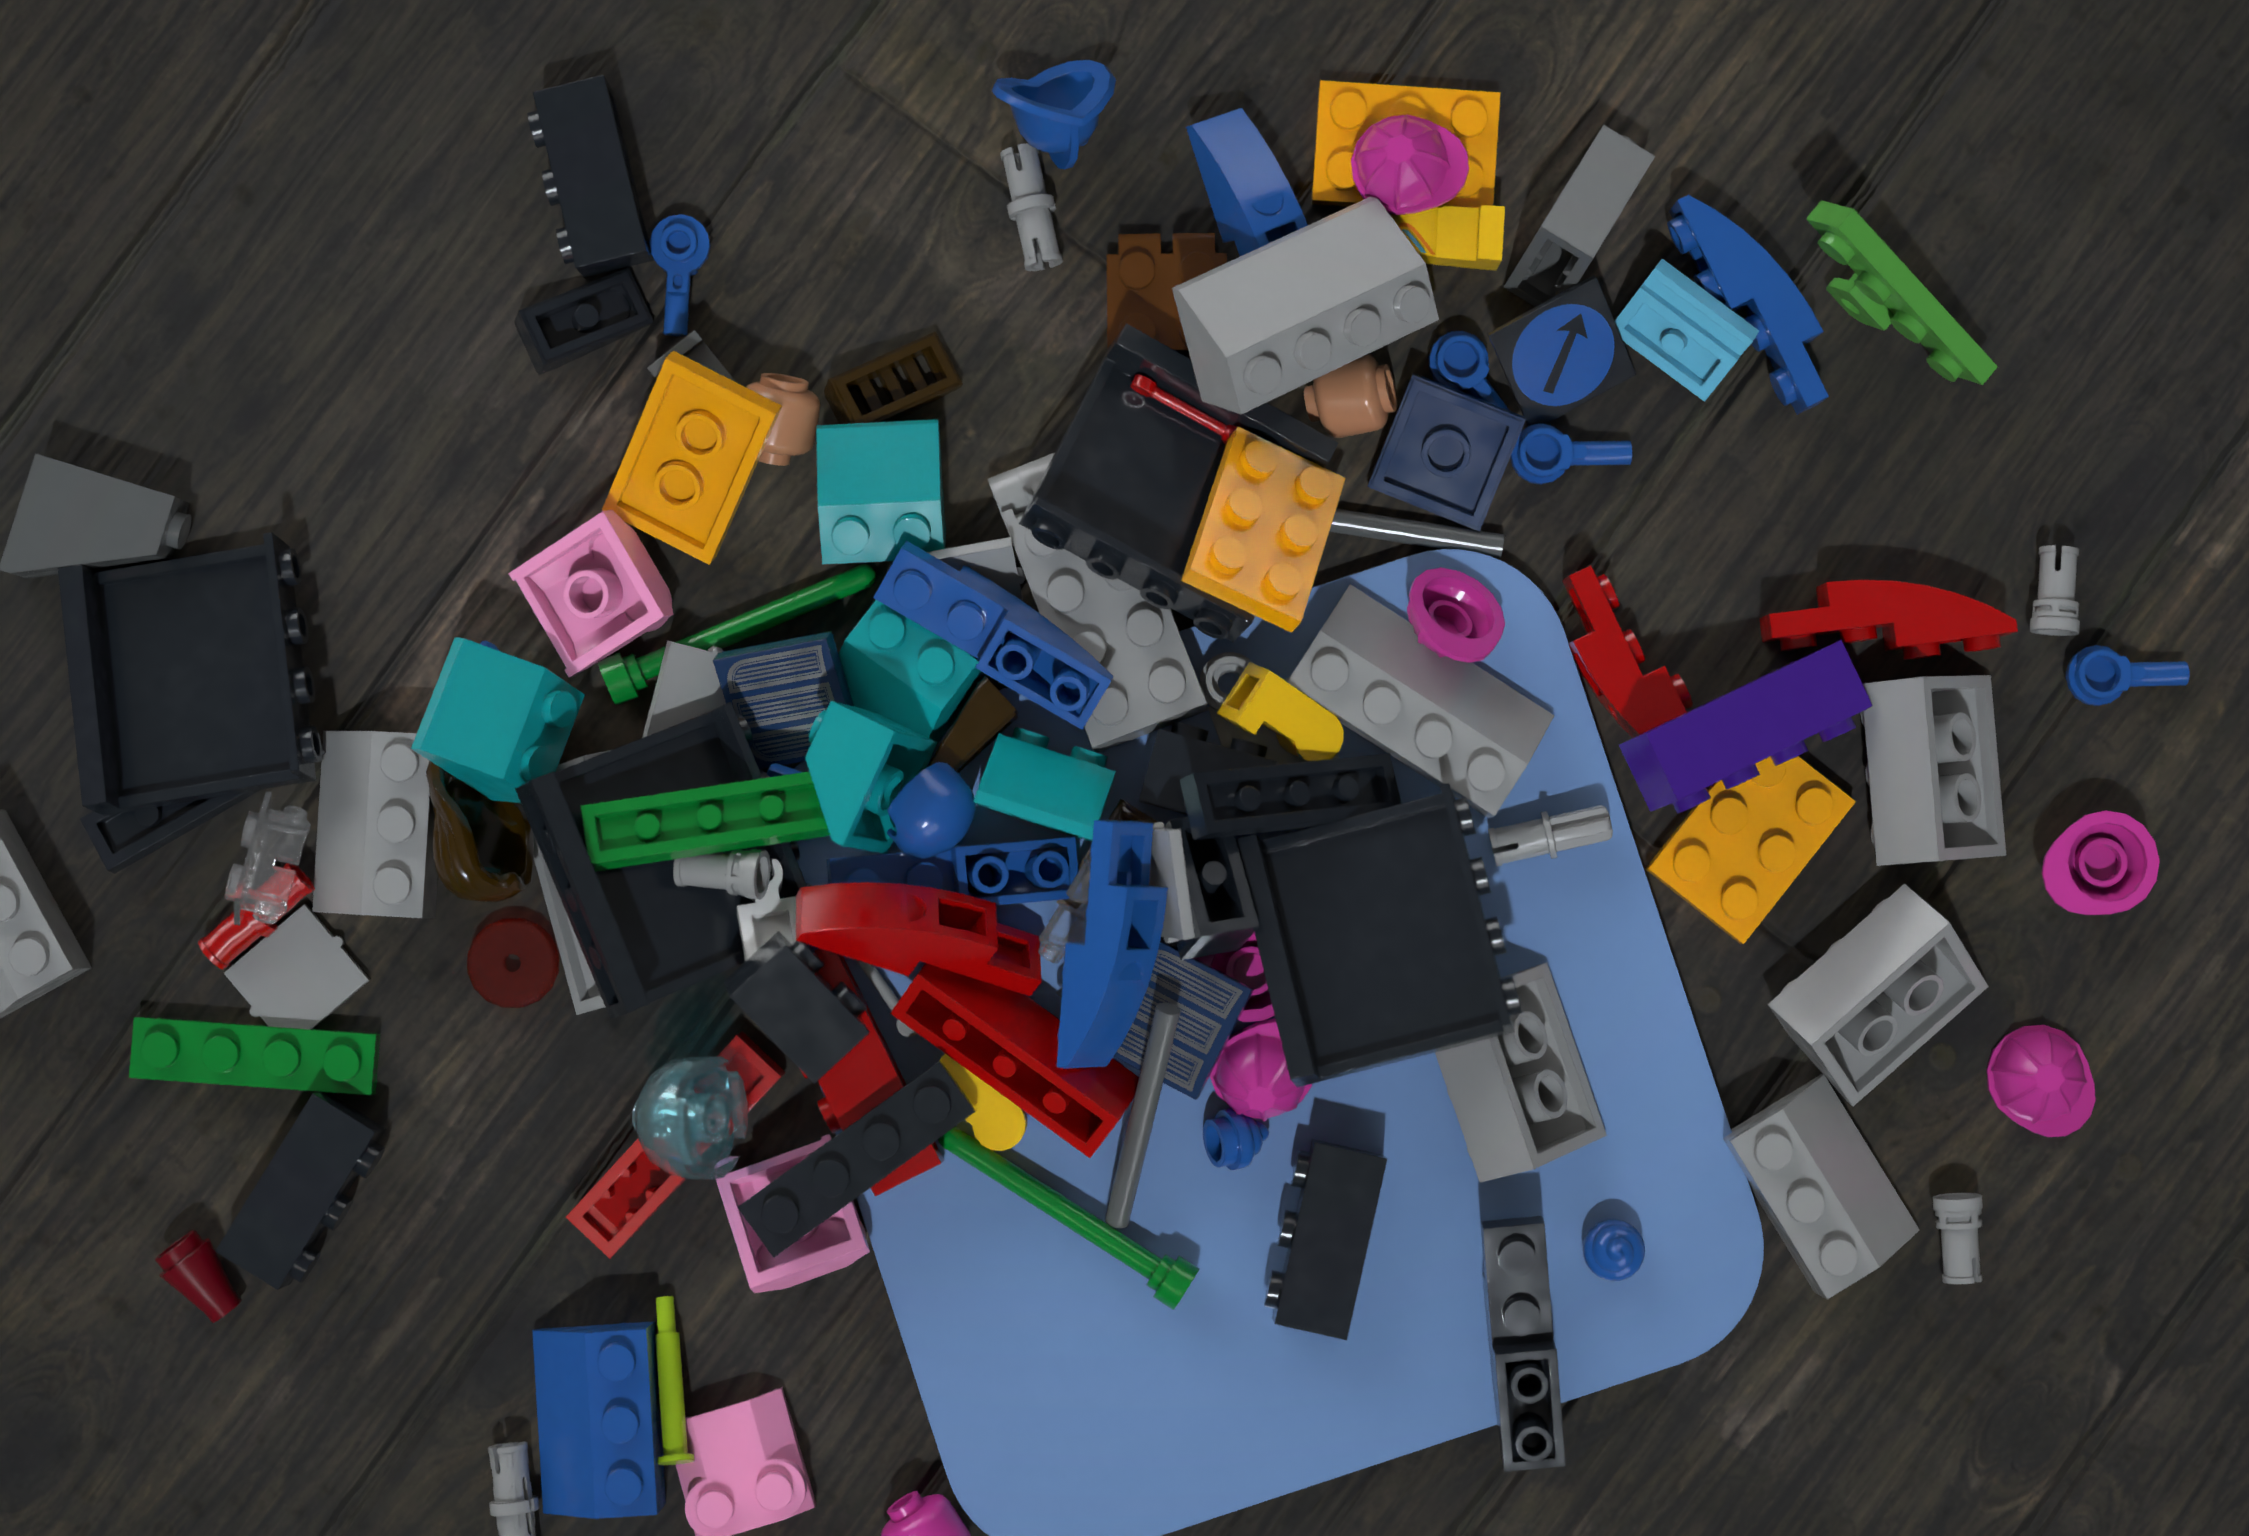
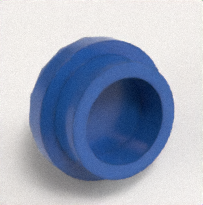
[1203,1108,1269,1170]
[1583,1219,1645,1281]

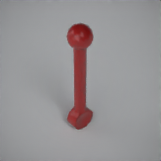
[1130,374,1237,445]

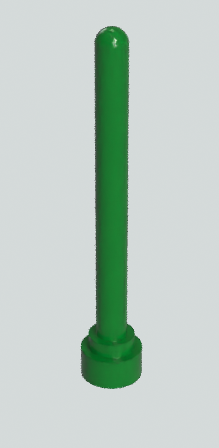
[597,564,876,706]
[938,1126,1200,1310]

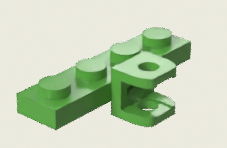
[1806,200,1998,385]

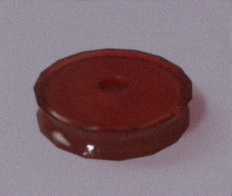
[467,918,559,1008]

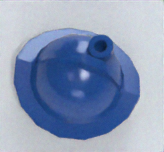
[992,60,1116,169]

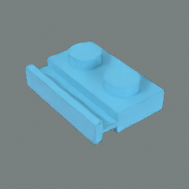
[1615,259,1759,402]

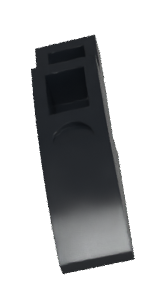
[1480,1216,1566,1472]

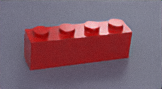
[799,948,944,1196]
[890,963,1139,1158]

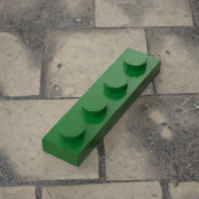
[581,771,830,871]
[129,1017,381,1095]

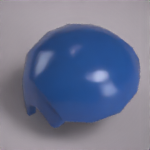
[887,762,975,859]

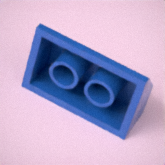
[532,1321,666,1519]

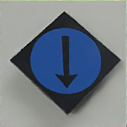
[1487,275,1636,426]

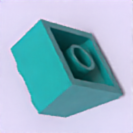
[816,419,946,564]
[839,600,985,744]
[411,637,585,803]
[805,701,938,854]
[973,727,1116,842]

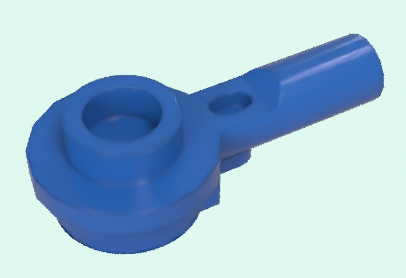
[650,214,711,337]
[1428,331,1510,411]
[1510,423,1632,484]
[2066,645,2190,706]

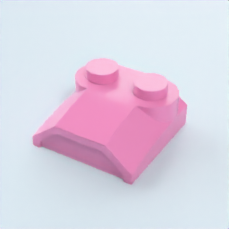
[508,510,674,678]
[714,1134,870,1293]
[676,1387,816,1536]

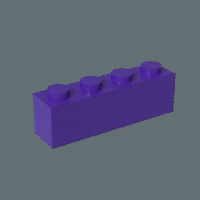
[1619,640,1873,814]

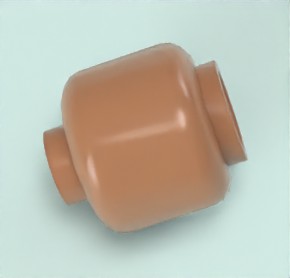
[1304,354,1397,438]
[746,373,820,466]

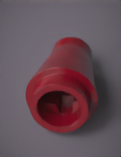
[155,1229,242,1323]

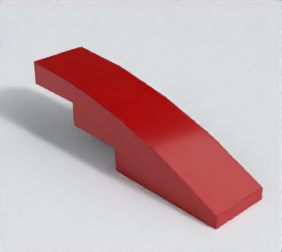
[566,1031,786,1259]

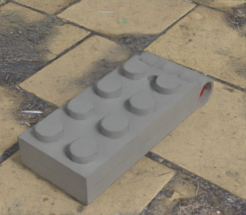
[987,453,1208,753]

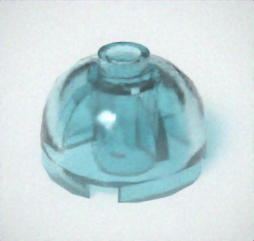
[632,1056,748,1180]

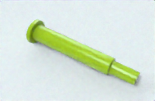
[655,1296,695,1465]

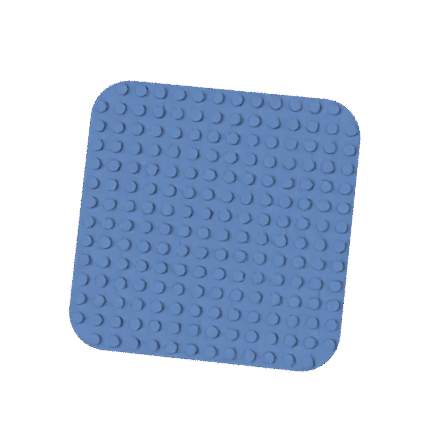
[794,549,1764,1536]

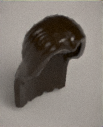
[426,761,534,902]

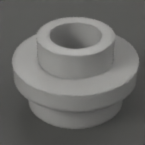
[1200,652,1254,711]

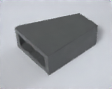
[1503,125,1655,307]
[0,453,192,578]

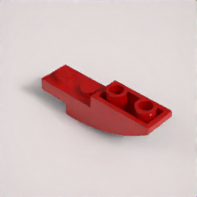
[1562,565,1693,738]
[1759,580,2018,660]
[796,882,1042,996]

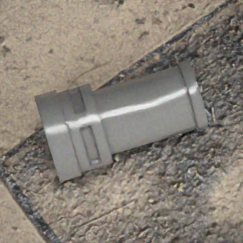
[2030,545,2080,636]
[673,849,771,900]
[1932,1193,1983,1284]

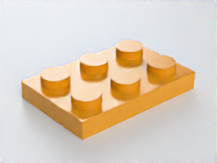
[1311,80,1501,208]
[602,350,783,565]
[1181,426,1346,633]
[1645,756,1856,944]

